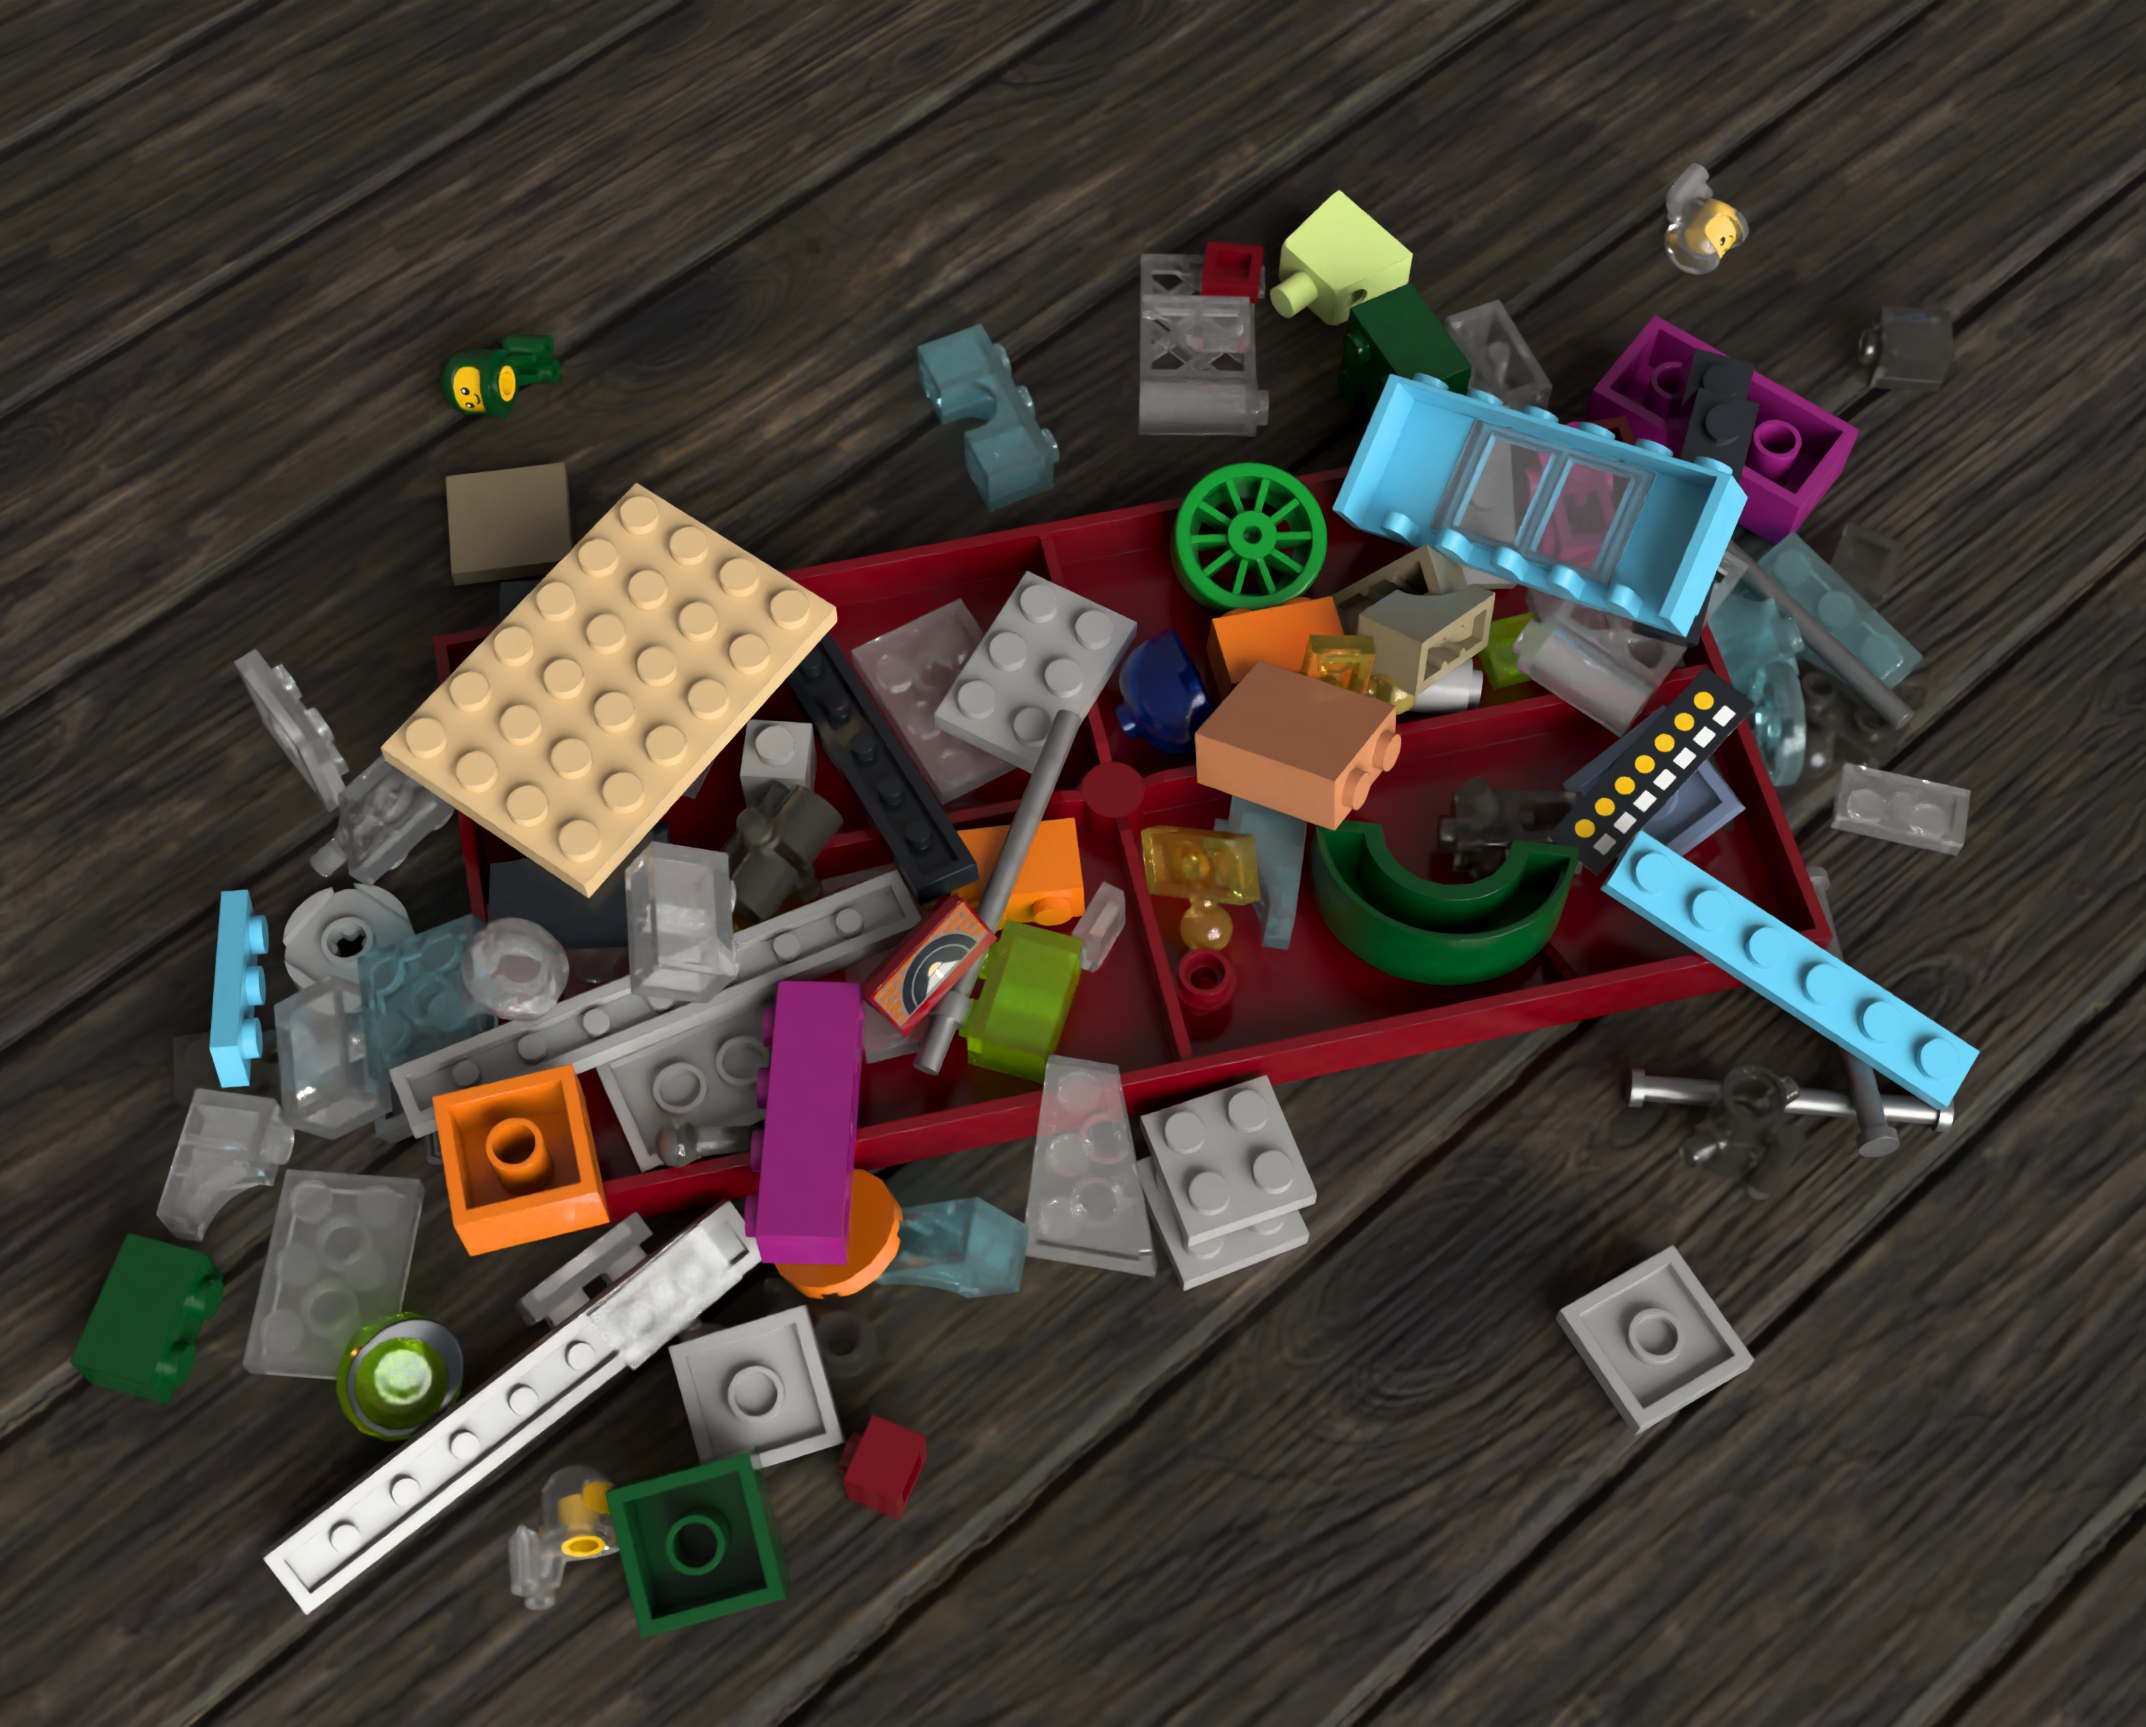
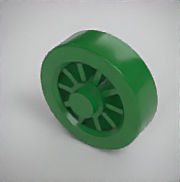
[1170,462,1327,616]

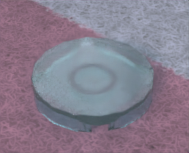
[1747,661,1806,787]

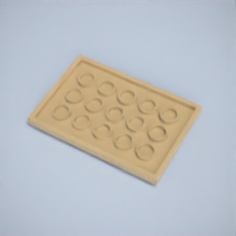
[380,483,837,898]

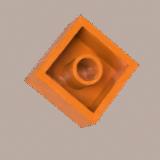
[432,1064,610,1256]

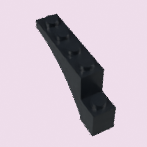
[1631,348,1760,649]

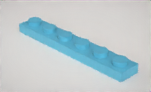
[1600,830,1980,1110]

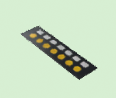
[1547,667,1756,876]

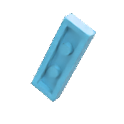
[209,890,269,1088]

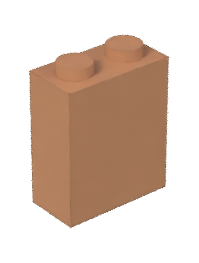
[1195,661,1401,831]

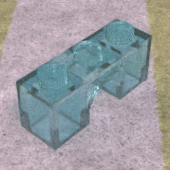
[917,324,1059,512]

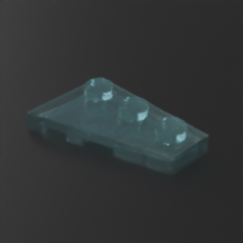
[1706,531,1923,697]

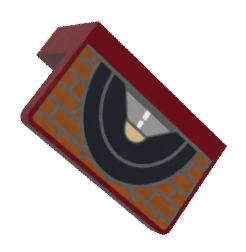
[861,893,997,1037]

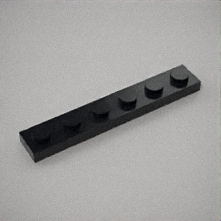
[783,631,979,906]

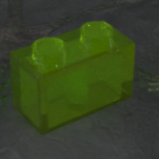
[959,919,1083,1084]

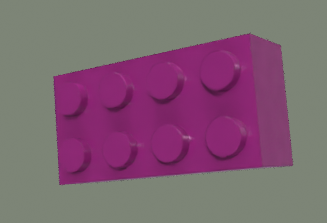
[1584,315,1860,550]

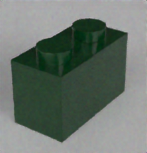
[70,1233,224,1405]

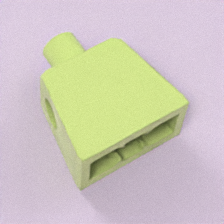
[1270,190,1413,326]

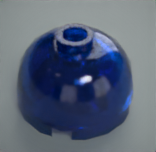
[1113,627,1217,757]

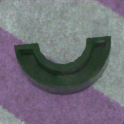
[1308,820,1579,985]

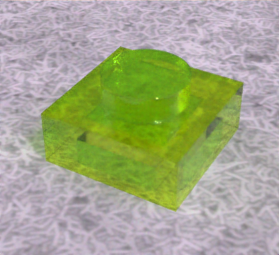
[1478,611,1555,690]

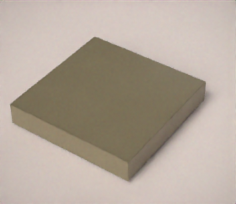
[446,462,573,586]

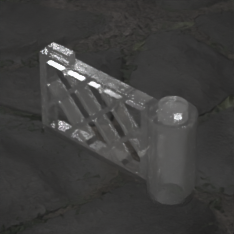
[1139,254,1269,437]
[1511,518,1749,738]

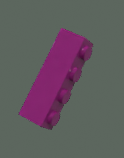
[744,981,865,1265]

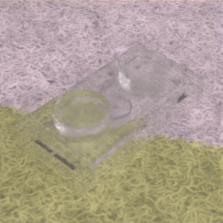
[1831,762,1971,856]

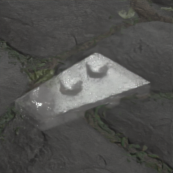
[1021,1054,1157,1277]

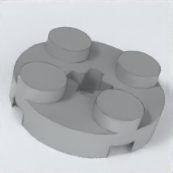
[283,883,420,1015]

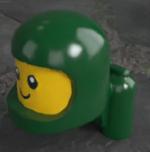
[440,333,561,418]

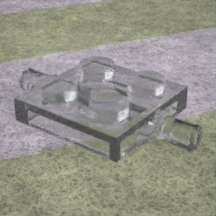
[310,754,456,887]

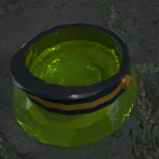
[336,1312,465,1441]

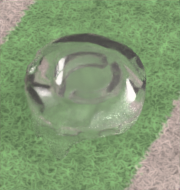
[457,917,569,1023]

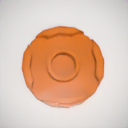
[774,1169,903,1299]

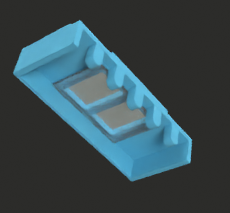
[1332,373,1748,638]

